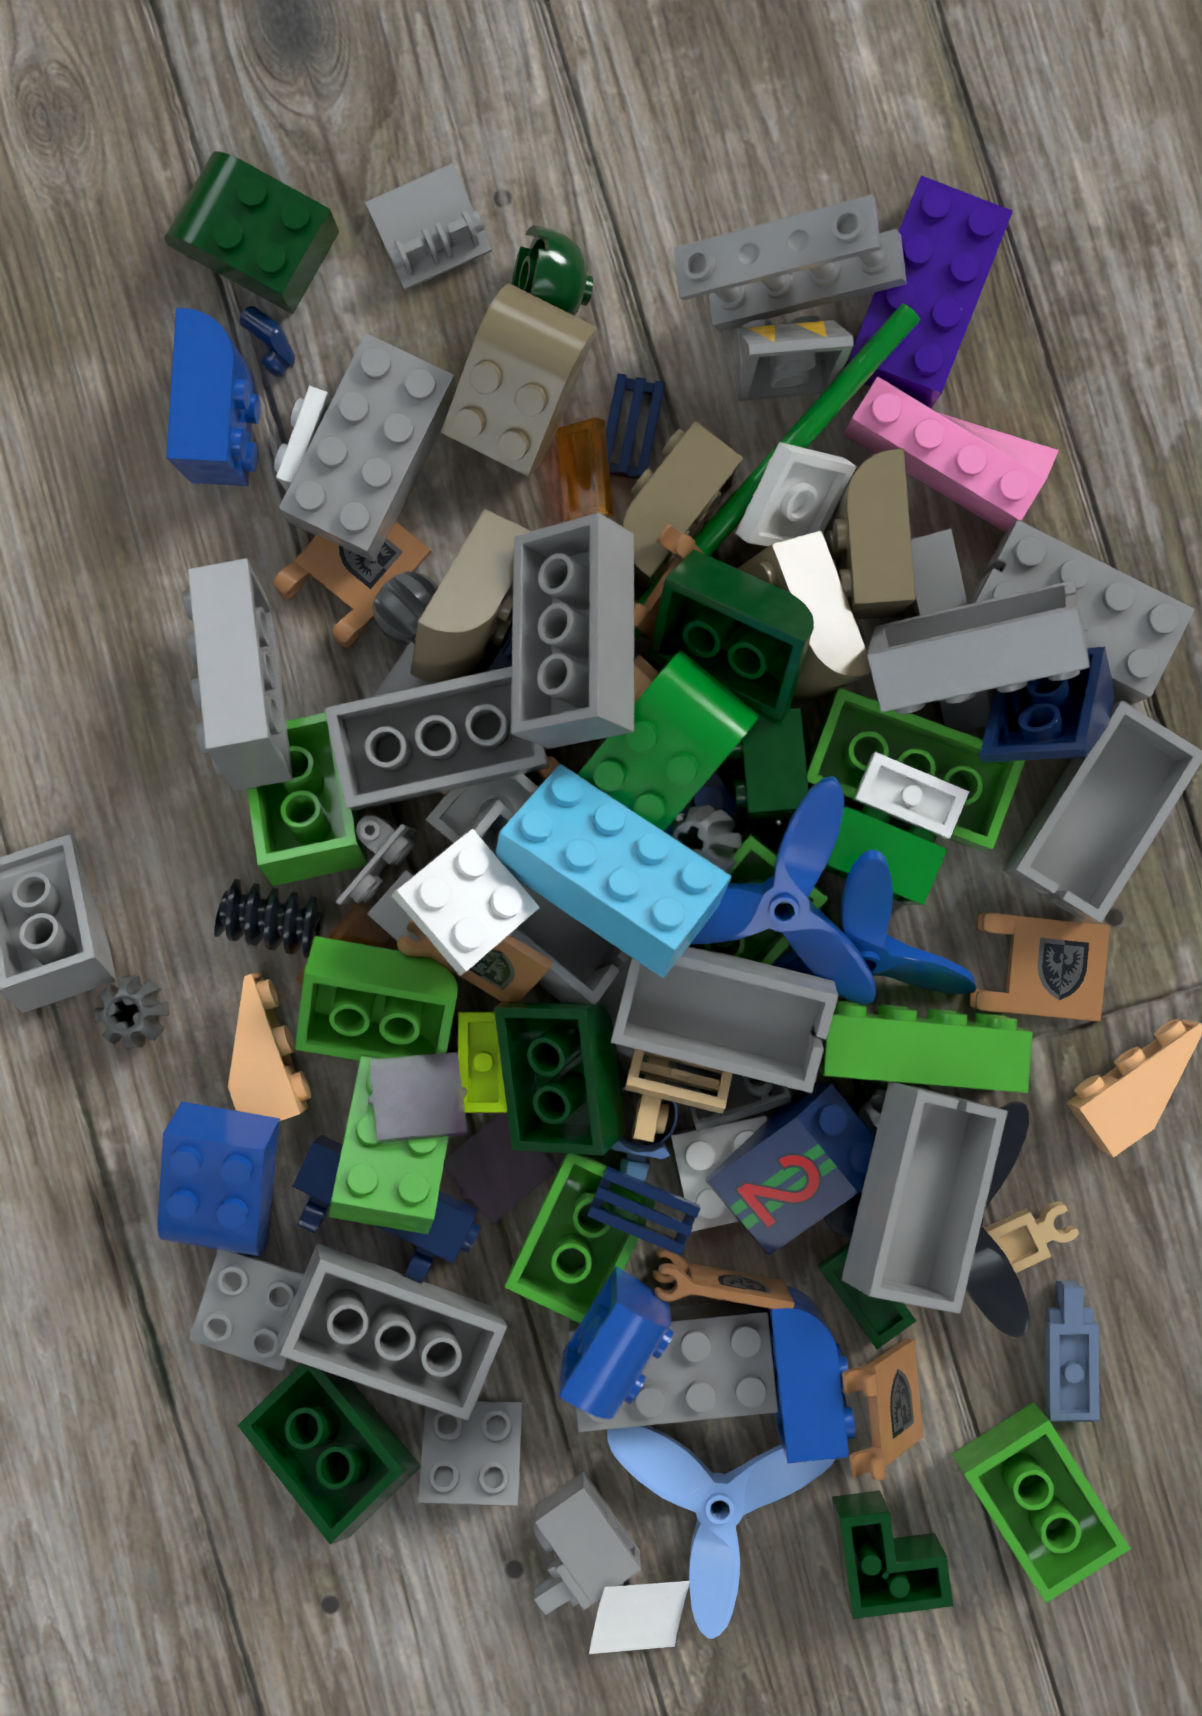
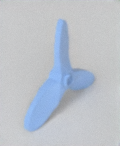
[607,1425,835,1639]

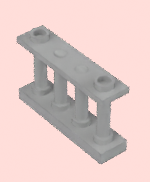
[674,194,907,330]

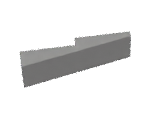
[911,529,991,733]

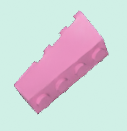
[844,376,1059,532]

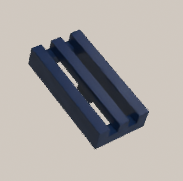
[599,373,665,480]
[587,1166,701,1255]

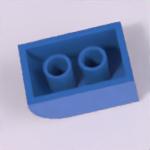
[166,308,261,486]
[158,1102,280,1257]
[559,1266,674,1419]
[766,1286,856,1464]

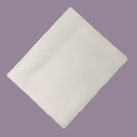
[589,1581,690,1654]

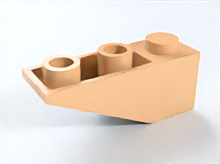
[228,972,311,1121]
[1066,1019,1202,1157]

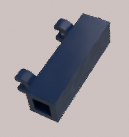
[292,1135,481,1284]

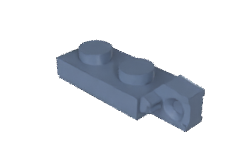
[1044,1280,1099,1422]

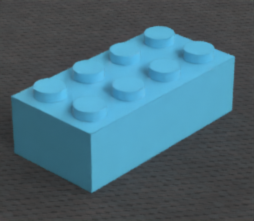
[495,764,732,979]

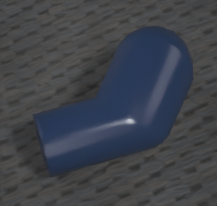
[240,306,295,377]

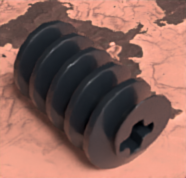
[214,879,324,958]

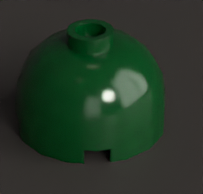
[511,225,593,316]

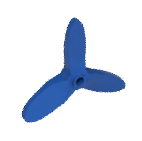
[691,776,876,1004]
[772,850,976,994]

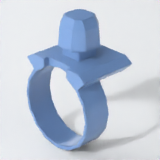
[611,1083,677,1181]

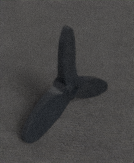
[823,1101,1030,1338]

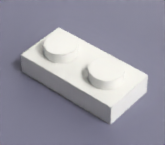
[274,386,332,490]
[853,752,969,839]

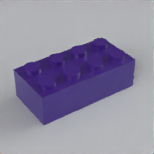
[845,175,1013,409]

